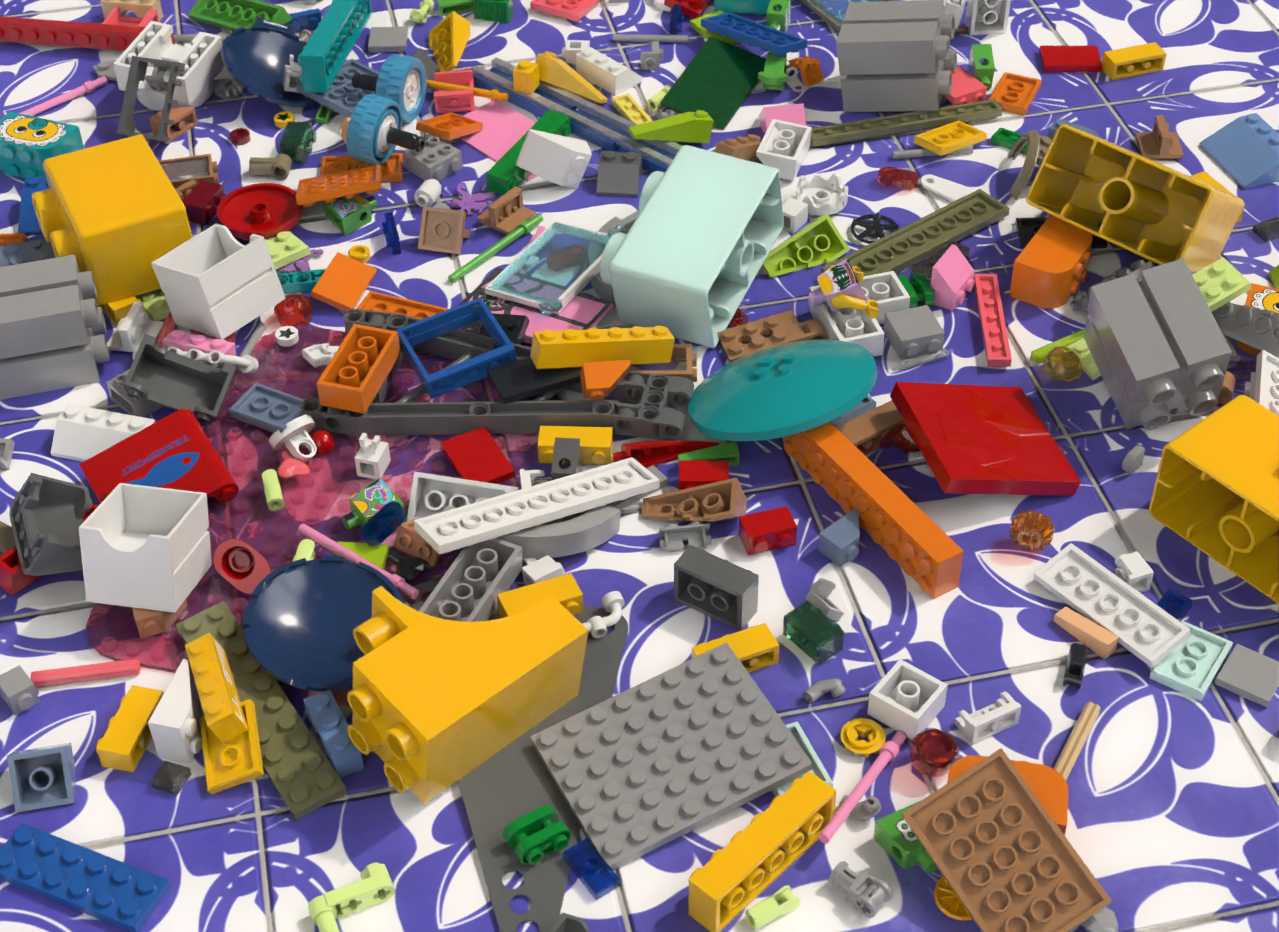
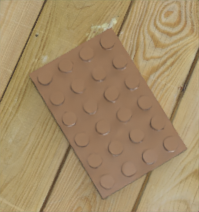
[901,748,1112,932]

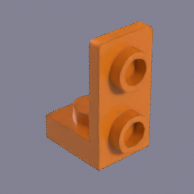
[786,56,824,86]

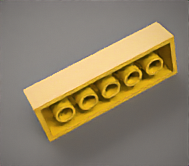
[688,771,837,932]

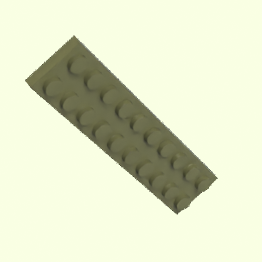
[821,189,1010,276]
[175,601,347,820]

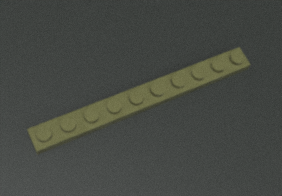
[810,99,1002,147]

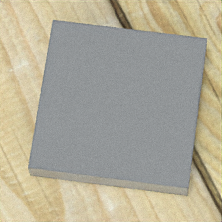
[368,26,409,53]
[1214,643,1279,708]

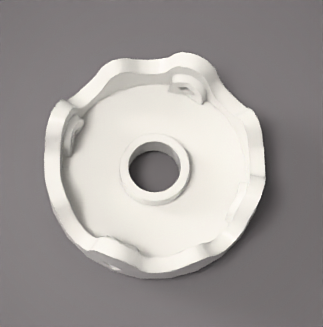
[795,173,848,216]

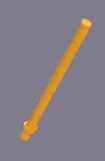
[426,80,509,101]

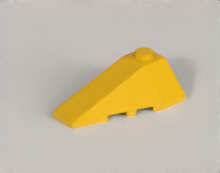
[429,11,471,72]
[535,51,608,104]

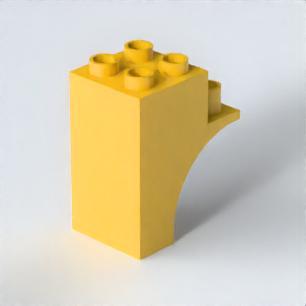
[347,586,588,804]

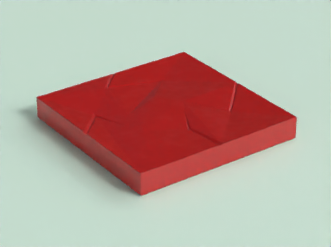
[890,382,1081,496]

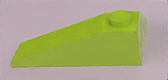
[628,110,714,143]
[762,213,850,278]

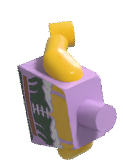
[809,258,879,318]

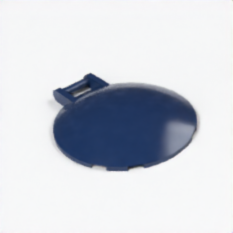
[221,16,320,108]
[243,556,404,691]

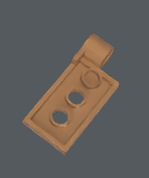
[717,310,829,363]

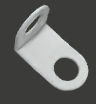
[786,67,805,92]

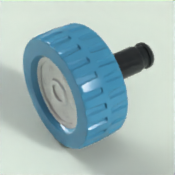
[352,54,427,123]
[346,94,426,165]

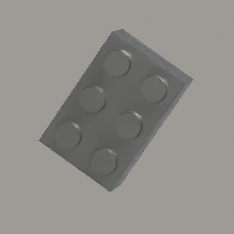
[674,545,759,631]

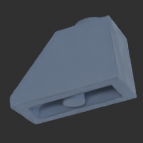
[818,508,860,567]

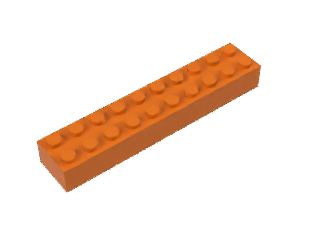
[784,421,964,599]

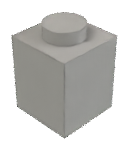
[0,665,40,715]

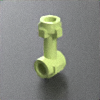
[409,0,434,24]

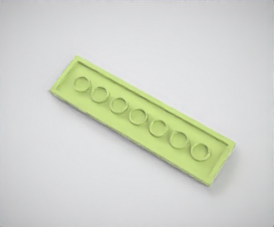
[136,231,310,321]
[1066,257,1251,380]

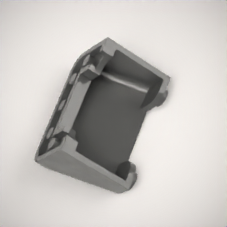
[123,334,236,424]
[9,473,92,576]

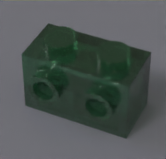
[279,122,316,163]
[783,601,844,665]

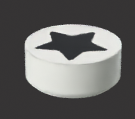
[275,326,299,347]

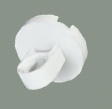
[269,415,316,463]

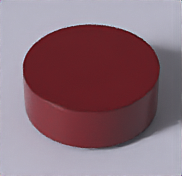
[230,128,251,145]

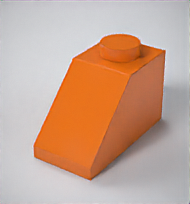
[580,360,631,400]

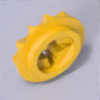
[841,718,886,757]

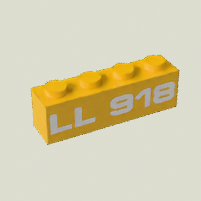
[185,632,248,743]

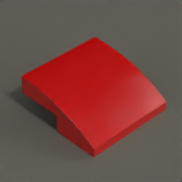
[664,0,712,19]

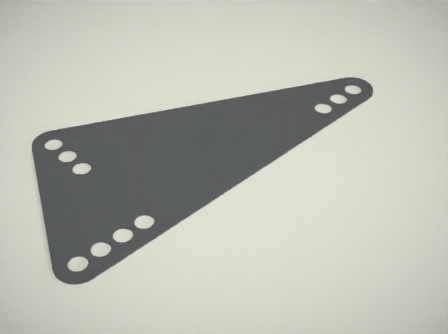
[408,581,628,932]

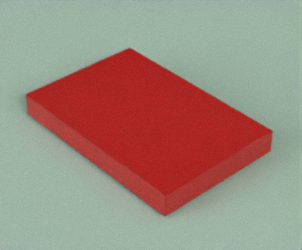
[1039,45,1103,72]
[440,426,516,484]

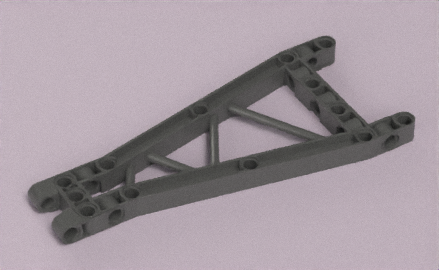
[300,309,695,440]

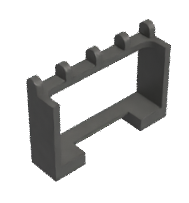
[117,56,185,145]

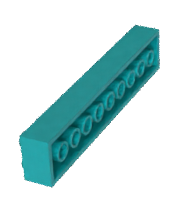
[298,0,372,93]

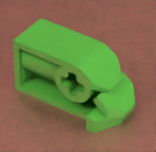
[758,52,788,92]

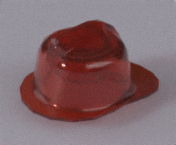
[879,423,920,454]

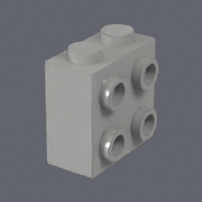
[404,136,463,182]
[883,305,945,359]
[106,369,163,418]

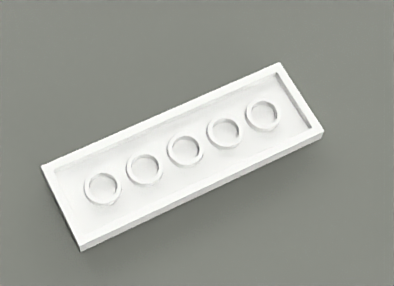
[1034,543,1191,668]

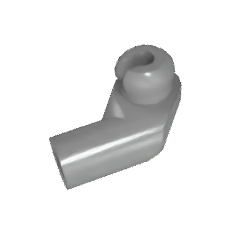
[803,678,845,704]
[839,795,881,821]

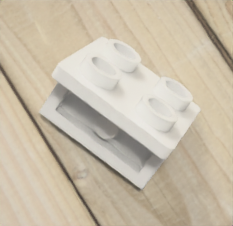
[107,302,164,352]

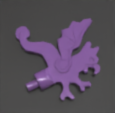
[447,183,495,216]
[279,249,324,273]

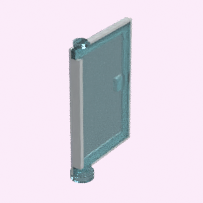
[484,221,628,316]

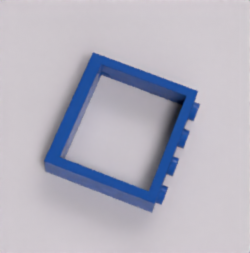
[396,297,517,399]

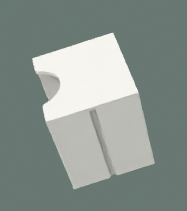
[151,224,286,339]
[78,483,212,613]

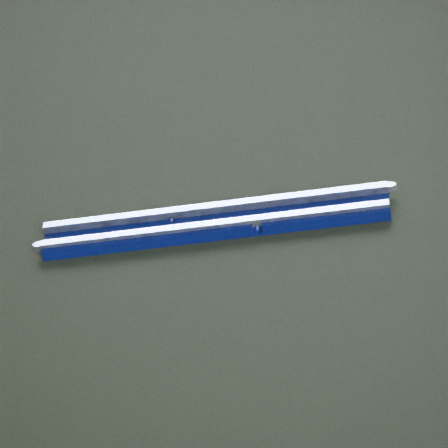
[472,57,682,172]

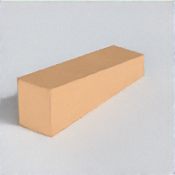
[1054,606,1119,660]

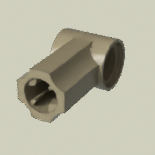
[249,154,292,181]

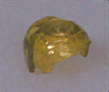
[1042,346,1083,382]

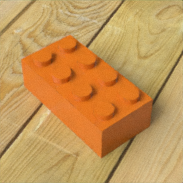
[316,324,401,414]

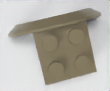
[1007,130,1052,200]

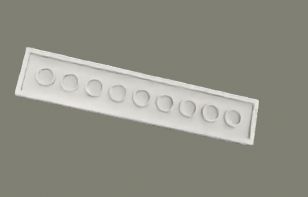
[414,457,660,554]

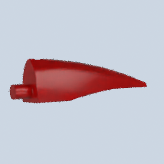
[612,440,720,467]

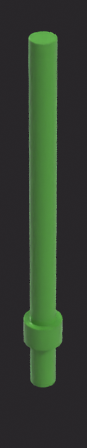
[448,214,543,283]

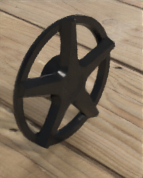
[851,212,899,244]

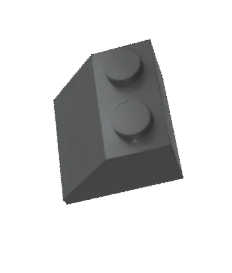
[596,151,642,198]

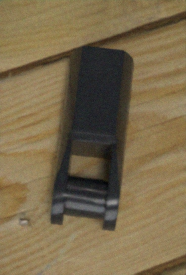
[1062,643,1088,690]

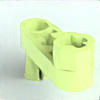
[308,862,395,932]

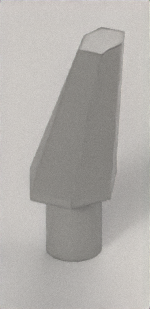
[656,109,682,119]

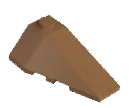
[641,478,747,522]

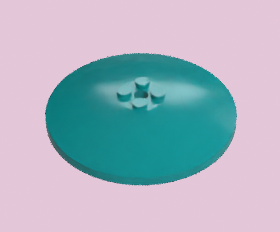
[688,340,878,441]

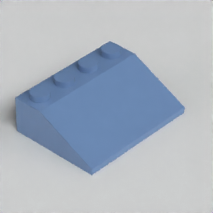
[1199,113,1279,190]

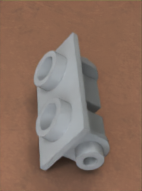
[658,521,711,551]

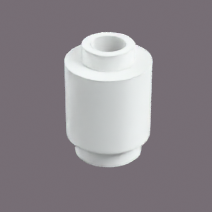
[414,179,442,207]

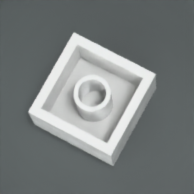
[868,659,948,741]

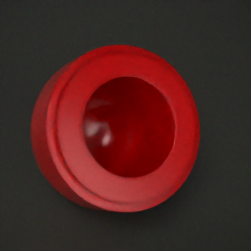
[311,430,335,455]

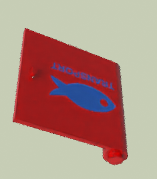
[79,408,239,503]

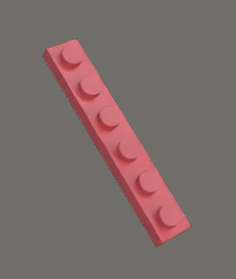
[974,274,1012,367]

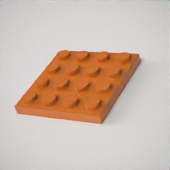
[296,164,382,207]

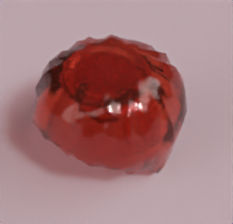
[274,293,313,328]
[909,728,959,778]

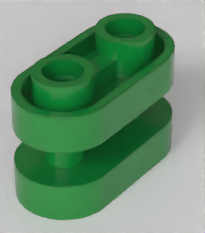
[896,271,934,309]
[502,805,571,865]

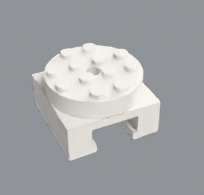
[113,21,224,111]

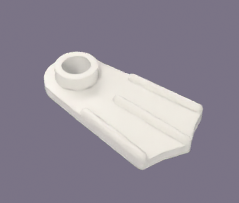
[920,175,967,202]

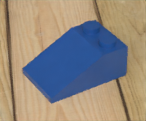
[18,177,49,235]

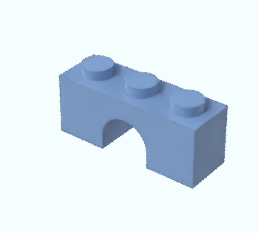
[303,690,364,778]

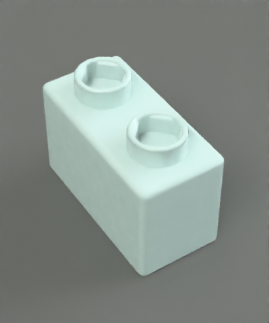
[600,145,784,349]

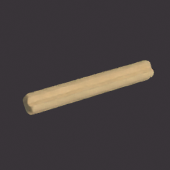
[1053,702,1100,781]

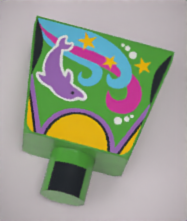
[967,44,995,91]
[323,193,378,236]
[342,478,407,535]

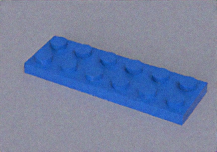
[701,12,808,56]
[0,823,171,932]

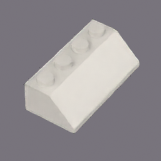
[51,404,155,462]
[407,472,518,521]

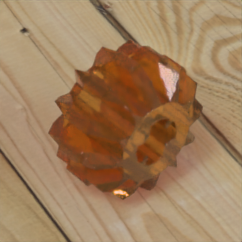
[1010,509,1055,552]

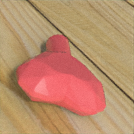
[277,450,310,479]

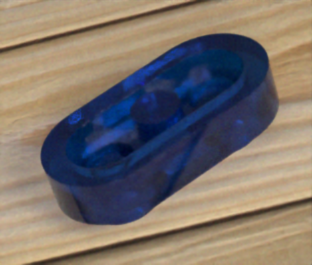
[360,501,406,546]

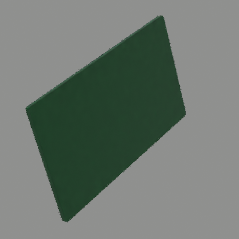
[660,37,766,130]

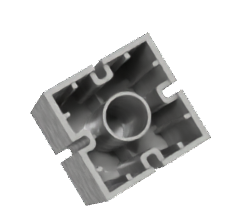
[836,0,957,112]
[0,255,110,400]
[1084,258,1232,430]

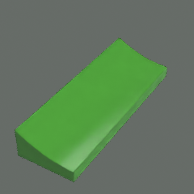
[188,0,292,31]

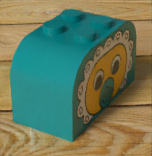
[0,111,84,179]

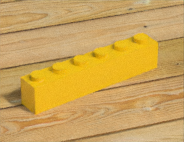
[530,325,675,369]

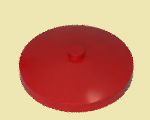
[217,183,303,240]

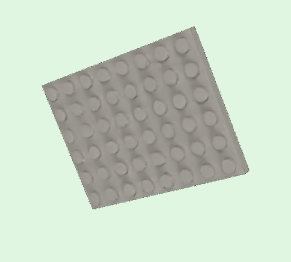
[530,642,813,873]

